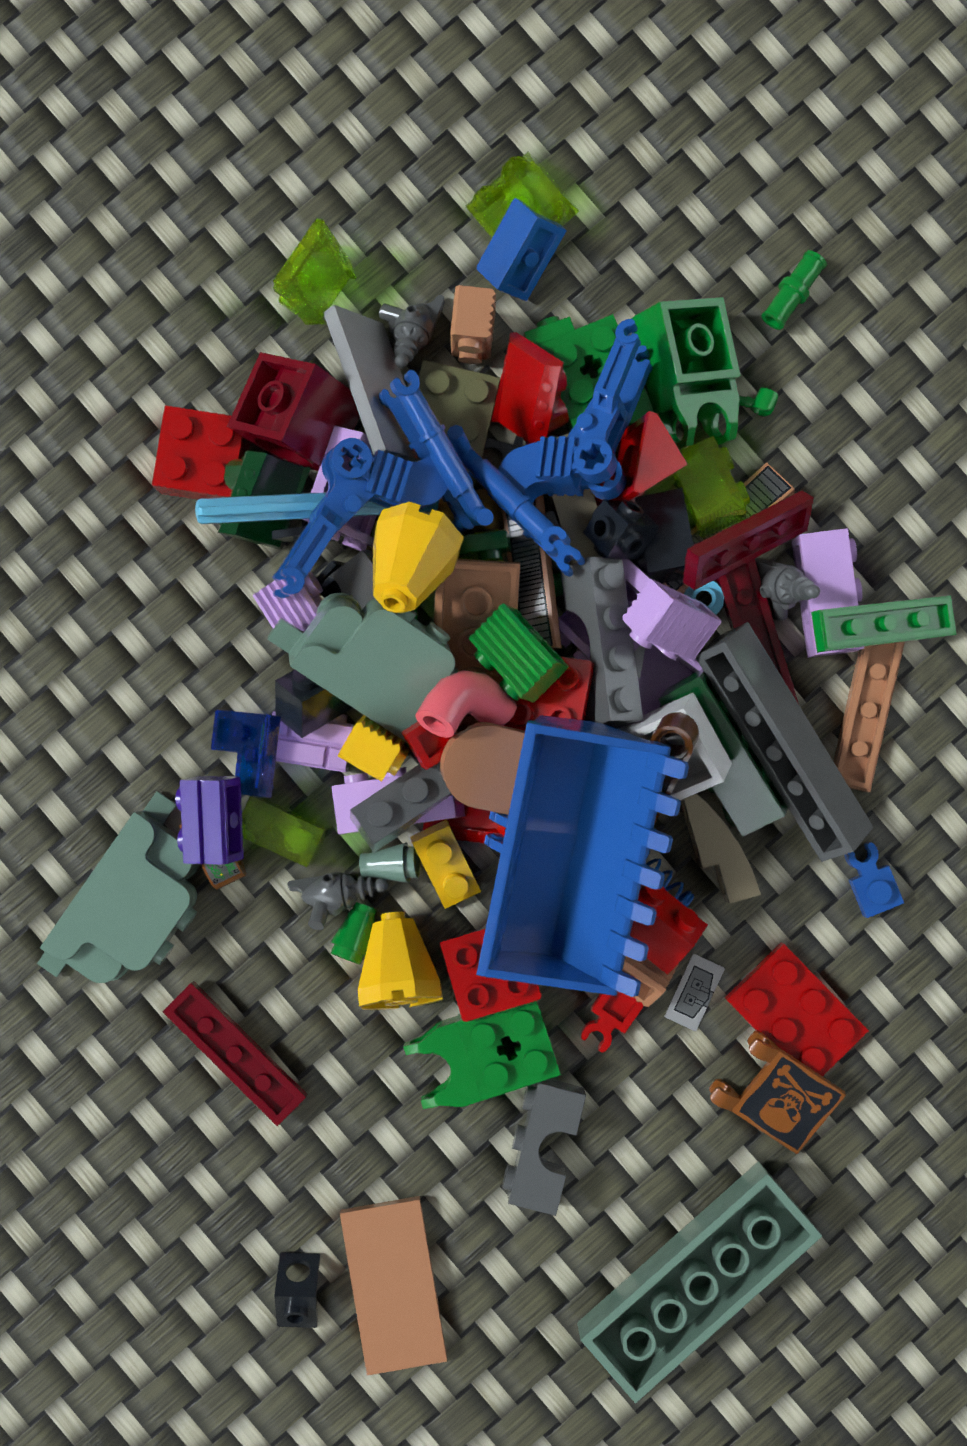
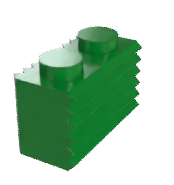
[469,603,569,703]

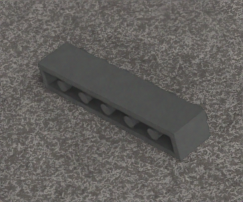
[696,622,874,862]

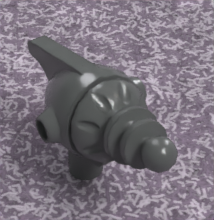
[379,295,445,368]
[755,558,820,621]
[287,872,388,930]

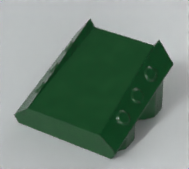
[218,451,311,550]

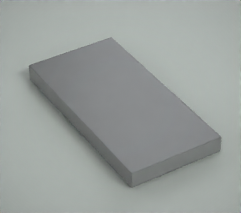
[324,305,420,462]

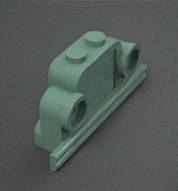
[267,593,459,743]
[37,791,200,983]

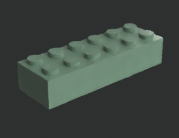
[577,1161,823,1404]

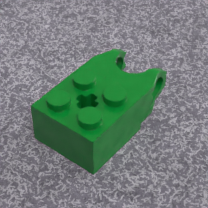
[631,297,741,450]
[538,314,653,433]
[403,1001,561,1109]

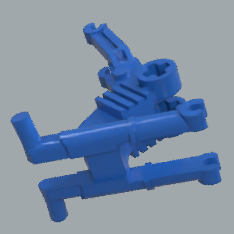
[447,319,653,577]
[273,370,494,599]

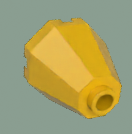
[373,501,464,613]
[358,912,443,1010]

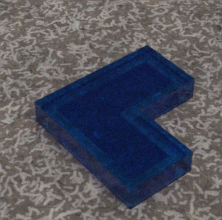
[211,710,281,798]

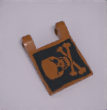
[709,1031,846,1154]

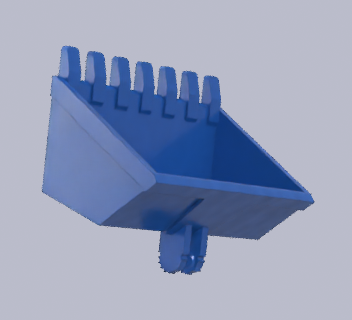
[476,715,689,997]

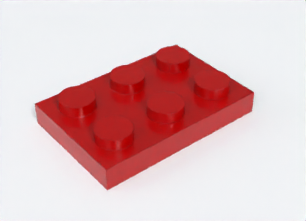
[725,942,869,1076]

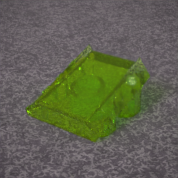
[465,151,580,238]
[273,218,357,325]

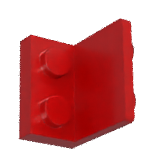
[504,657,594,730]
[440,929,541,1022]

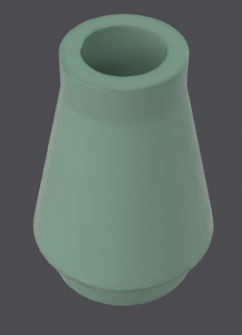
[359,843,421,883]

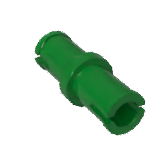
[761,250,827,330]

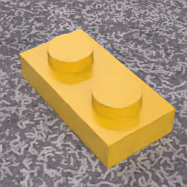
[410,819,481,909]

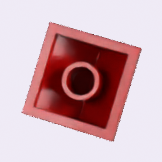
[611,411,687,502]

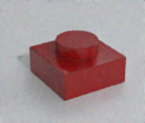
[401,722,455,770]

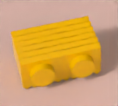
[337,715,411,782]

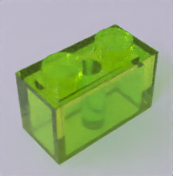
[672,436,750,539]
[242,795,329,867]

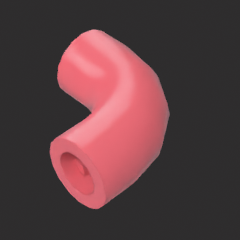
[415,670,517,738]

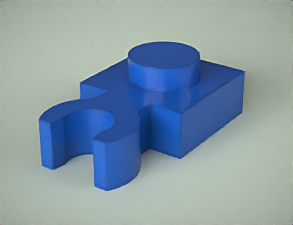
[844,842,904,918]

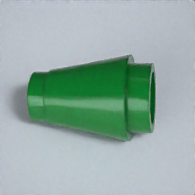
[330,902,377,965]

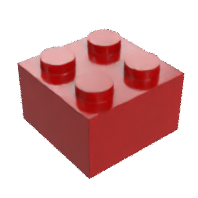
[152,405,250,500]

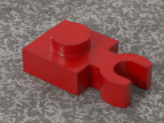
[581,992,644,1053]

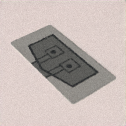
[665,954,725,1031]

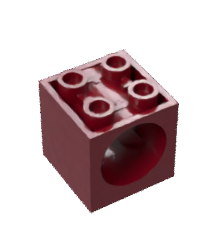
[227,352,360,471]

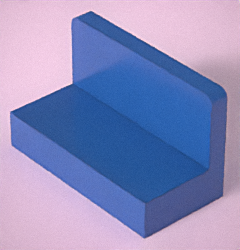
[477,198,567,302]

